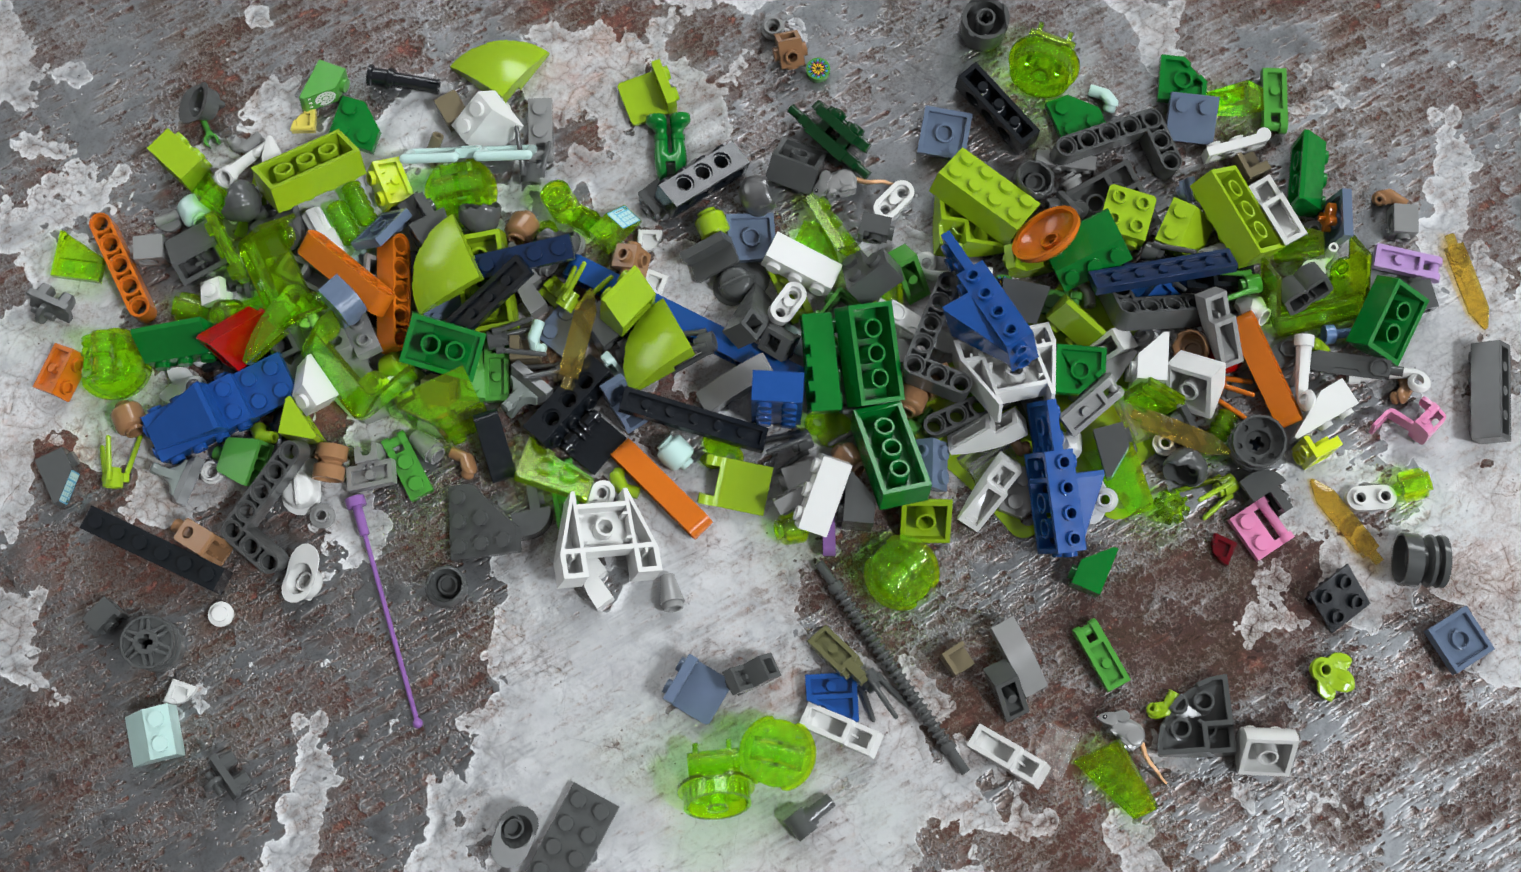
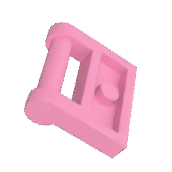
[1227,495,1295,562]

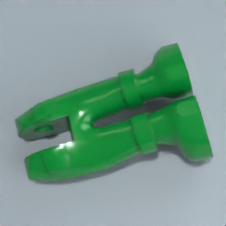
[646,112,691,181]

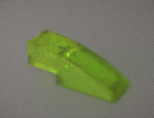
[242,292,302,365]

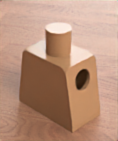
[171,518,234,567]

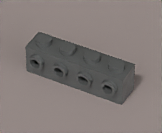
[1468,340,1511,444]

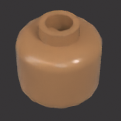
[504,210,540,246]
[894,382,929,418]
[110,400,146,438]
[830,442,865,477]

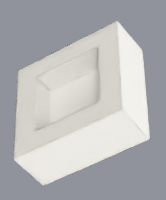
[200,276,227,308]

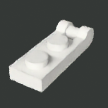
[1201,127,1271,164]

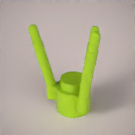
[555,261,614,314]
[100,434,143,489]
[1172,473,1239,520]

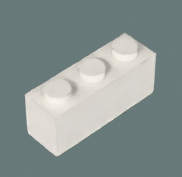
[761,232,843,298]
[793,453,852,538]

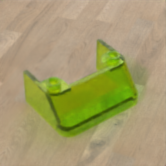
[238,213,330,333]
[1261,235,1372,336]
[301,309,418,420]
[394,365,488,445]

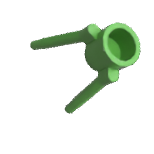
[1221,269,1263,301]

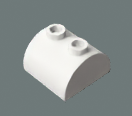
[1235,725,1300,777]

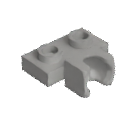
[328,312,383,362]
[346,442,397,494]

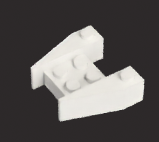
[952,322,1056,423]
[553,488,663,589]

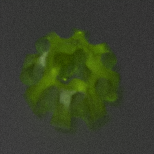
[1153,488,1191,525]

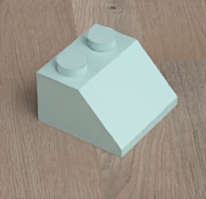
[125,703,185,768]

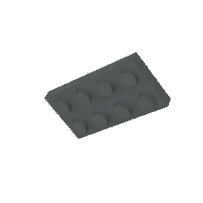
[526,782,620,872]

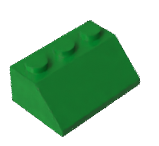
[1287,129,1329,218]
[1049,208,1133,292]
[1346,275,1430,366]
[131,317,217,371]

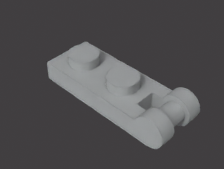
[528,98,554,163]
[1059,372,1125,437]

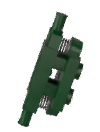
[787,100,872,179]

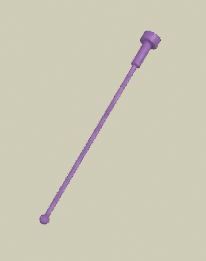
[345,494,423,728]

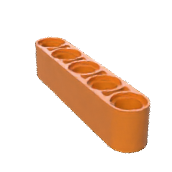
[89,213,157,324]
[297,229,395,317]
[377,233,411,355]
[1236,310,1304,428]
[610,438,713,540]

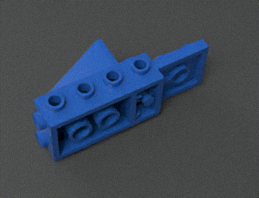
[940,230,1038,372]
[141,352,295,465]
[1024,399,1105,558]

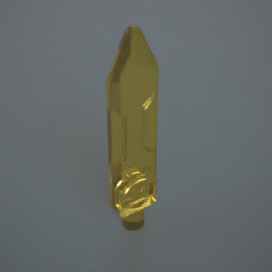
[1444,233,1489,330]
[559,288,597,390]
[1130,409,1231,455]
[1310,479,1384,565]

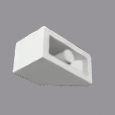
[1090,328,1138,361]
[292,354,339,416]

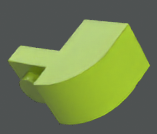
[1003,243,1054,278]

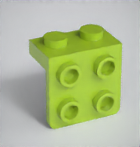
[618,59,680,126]
[1102,184,1157,251]

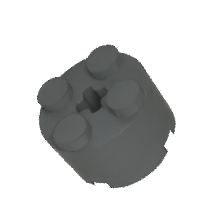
[959,0,1010,51]

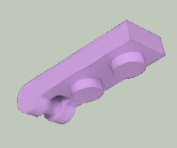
[1371,243,1443,284]

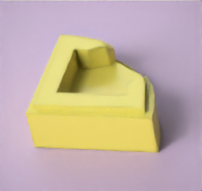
[291,109,317,134]

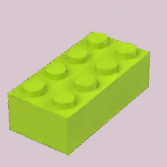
[251,129,367,213]
[929,147,1041,246]
[1190,165,1285,268]
[460,228,521,335]

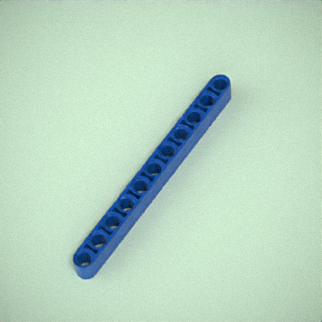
[562,254,805,380]

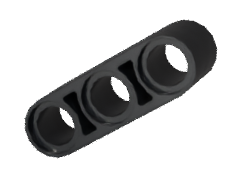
[472,409,517,484]

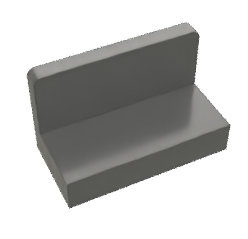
[680,231,740,283]

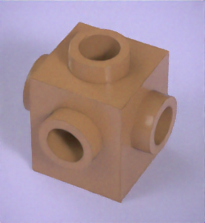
[772,30,808,70]
[611,241,651,278]

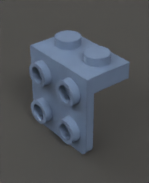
[915,438,950,493]
[662,653,729,725]

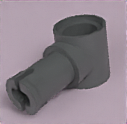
[784,794,836,842]

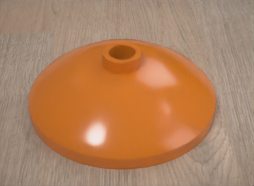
[1012,206,1081,263]

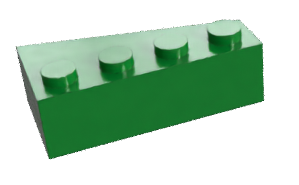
[800,312,843,415]

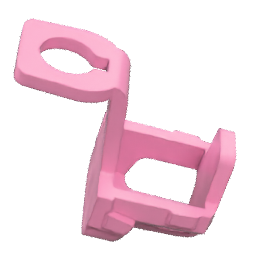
[1369,396,1446,445]

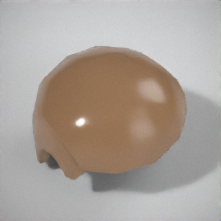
[1172,329,1210,358]

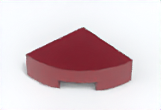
[1210,532,1237,567]

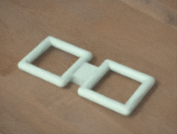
[399,144,537,164]

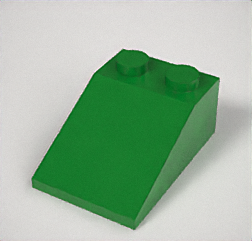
[399,311,486,382]

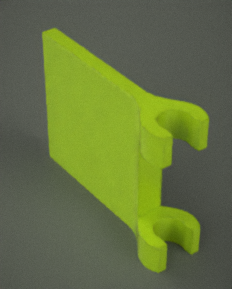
[697,453,774,516]

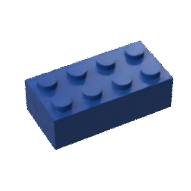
[751,370,804,429]

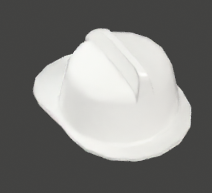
[281,458,322,515]
[282,543,323,603]

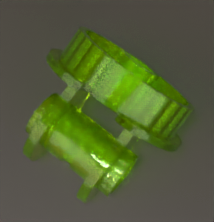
[1008,21,1080,98]
[425,159,498,228]
[81,328,152,400]
[864,535,940,611]
[739,716,816,791]
[677,739,755,820]

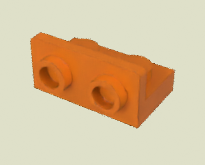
[32,343,91,402]

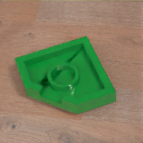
[1156,54,1207,103]
[1045,95,1105,138]
[329,96,381,155]
[1055,344,1107,396]

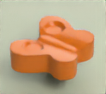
[1318,202,1337,232]

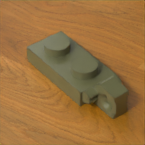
[807,625,868,686]

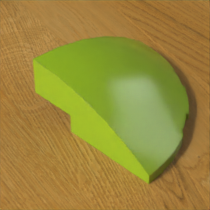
[450,40,550,103]
[933,196,1011,257]
[412,214,484,314]
[623,298,695,390]

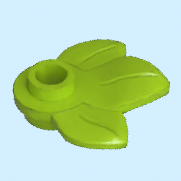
[1309,653,1355,702]

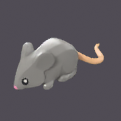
[812,169,893,201]
[1097,710,1167,785]

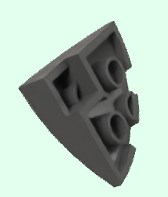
[1065,159,1162,228]
[1157,674,1236,758]

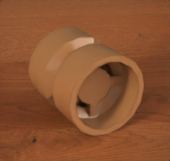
[311,442,349,483]

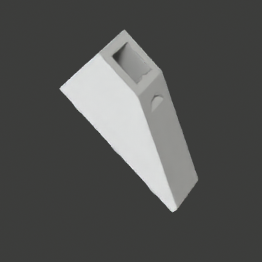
[1288,378,1359,444]

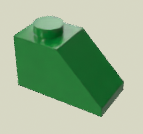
[1067,547,1119,598]

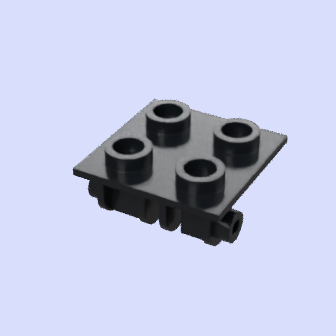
[559,409,627,475]
[1305,564,1371,633]

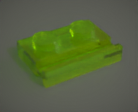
[1124,377,1186,419]

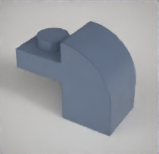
[318,274,367,329]
[600,373,648,434]

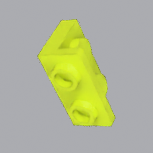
[366,156,414,213]
[1291,435,1343,470]

